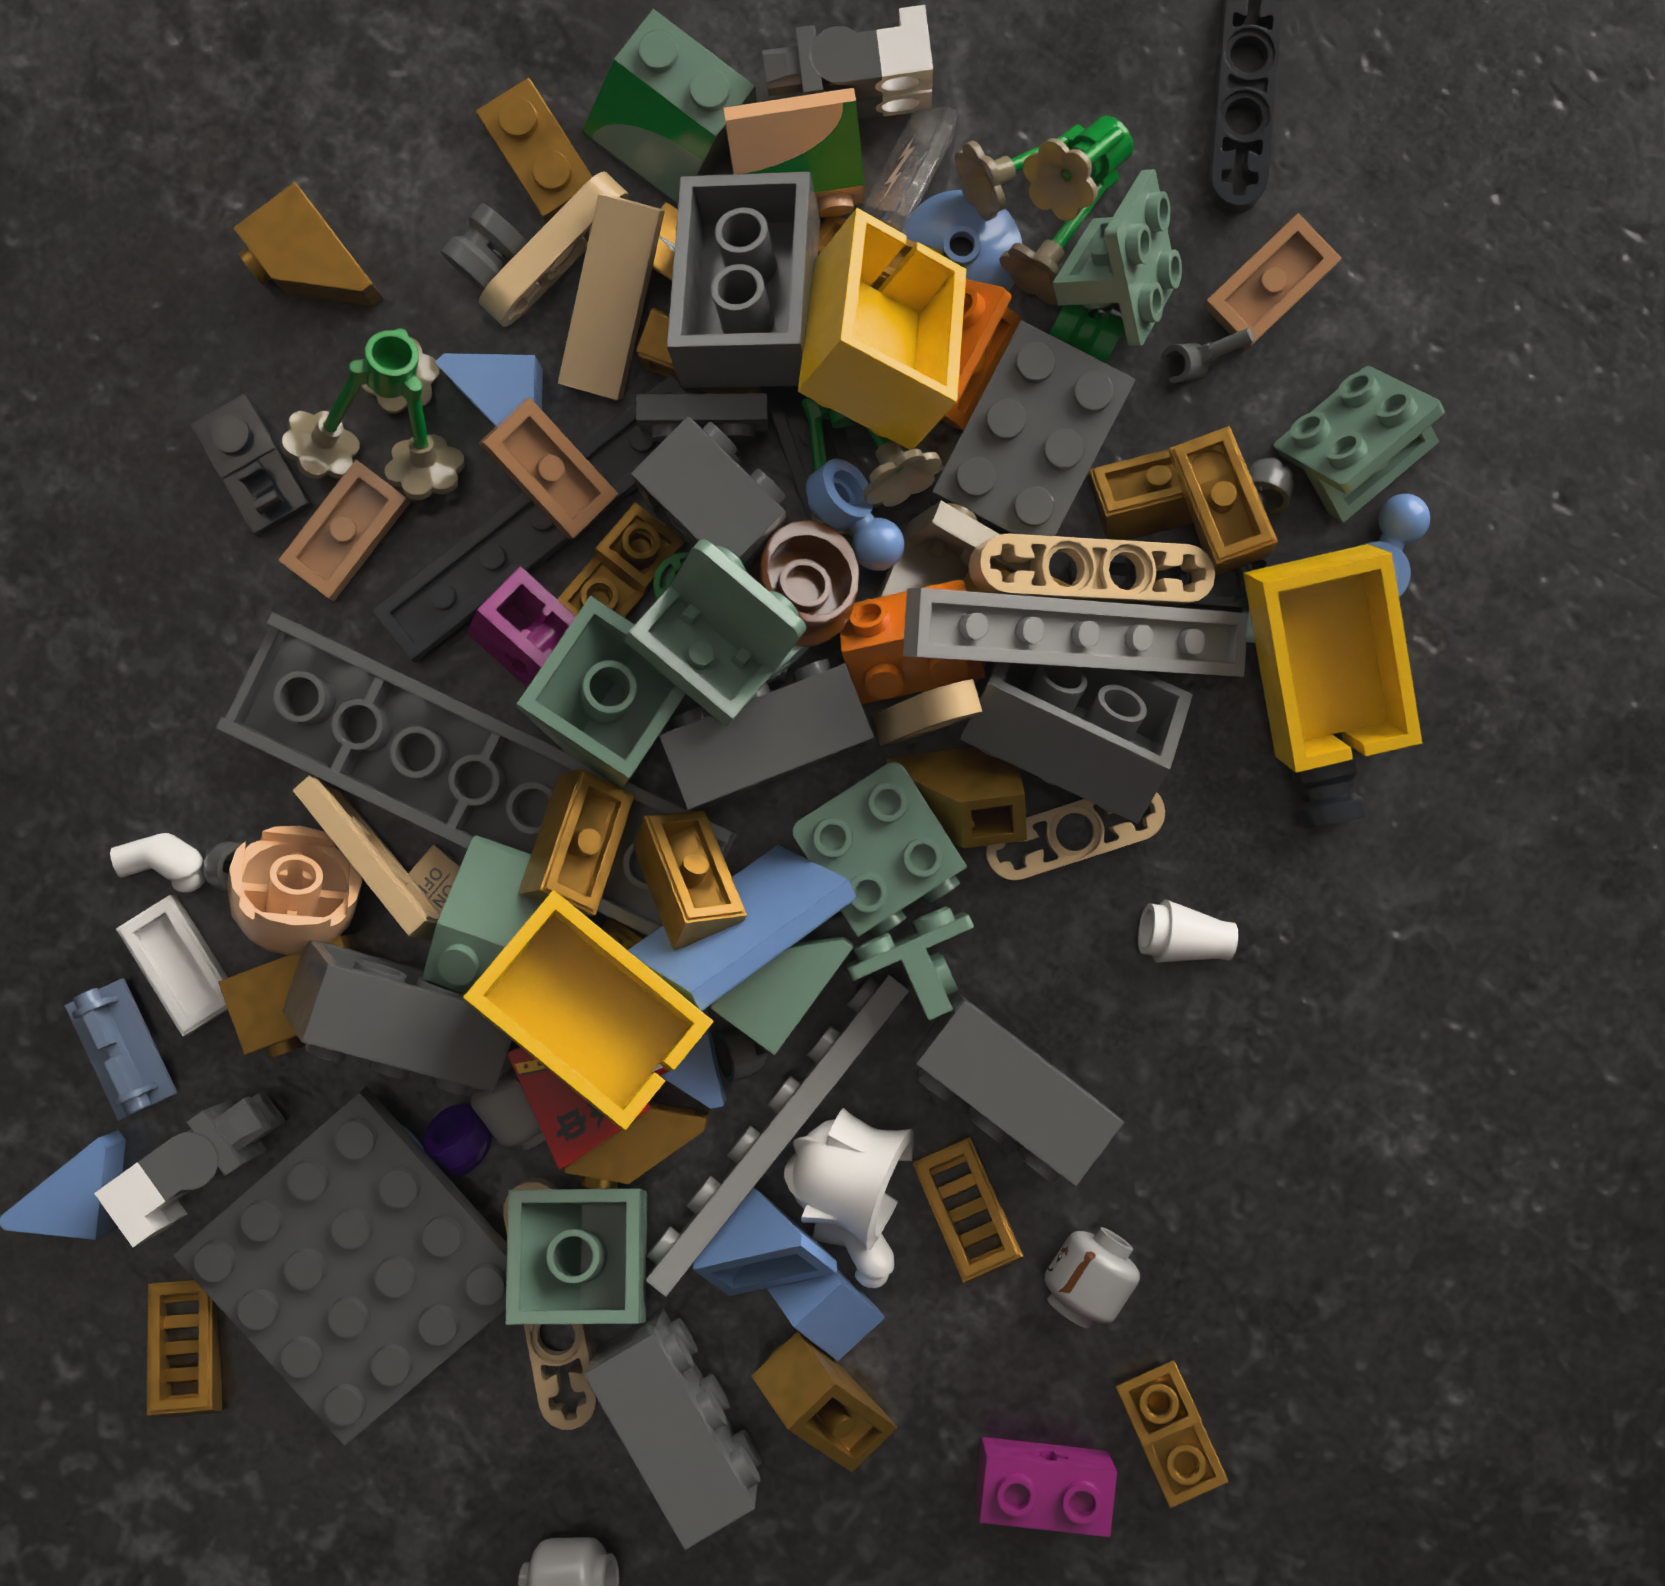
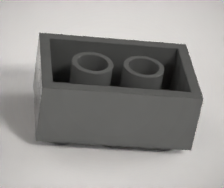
[667,172,820,389]
[929,320,1136,552]
[631,416,789,575]
[659,658,874,811]
[960,662,1193,824]
[282,940,512,1096]
[912,992,1124,1186]
[584,1308,762,1550]

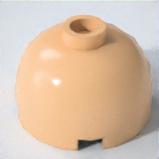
[227,825,362,955]

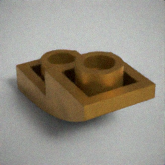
[557,502,685,619]
[1115,1360,1229,1508]

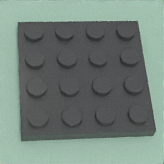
[172,1086,507,1446]

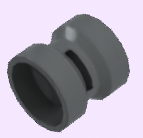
[440,203,528,291]

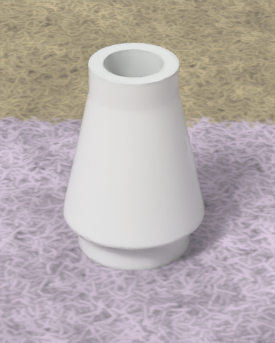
[1138,899,1238,963]

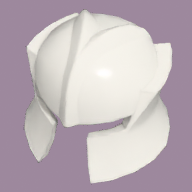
[784,1108,914,1250]

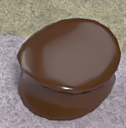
[750,520,859,647]

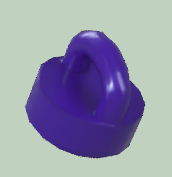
[423,1103,492,1176]

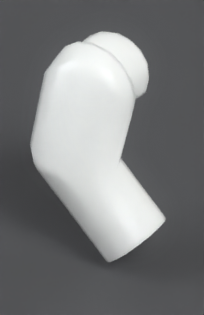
[110,833,205,893]
[812,1223,894,1288]

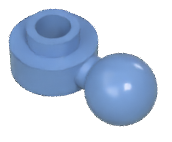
[806,459,904,571]
[1359,494,1430,597]

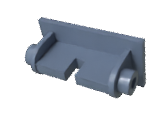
[64,978,178,1121]

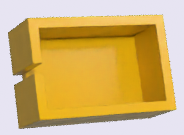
[798,208,966,450]
[1243,544,1422,773]
[463,890,714,1130]

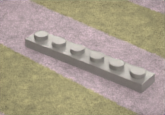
[903,588,1248,677]
[646,972,909,1297]

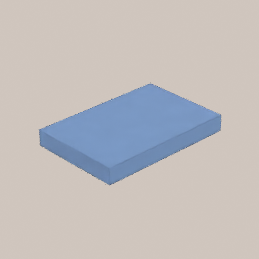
[628,845,856,1011]

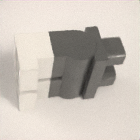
[762,5,933,119]
[94,1091,286,1247]

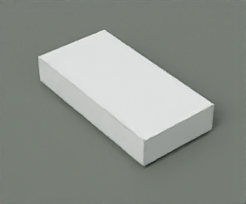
[116,895,228,1037]

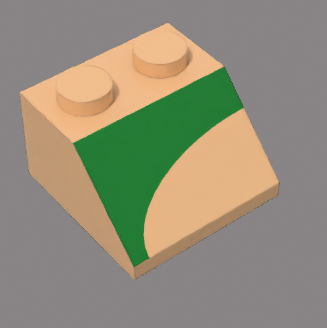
[724,88,865,218]

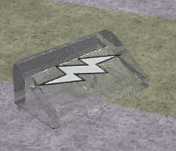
[862,107,958,234]

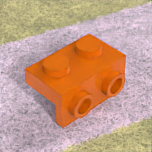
[941,279,1023,431]
[840,580,986,704]

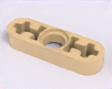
[479,171,630,327]
[872,679,983,746]
[984,792,1165,880]

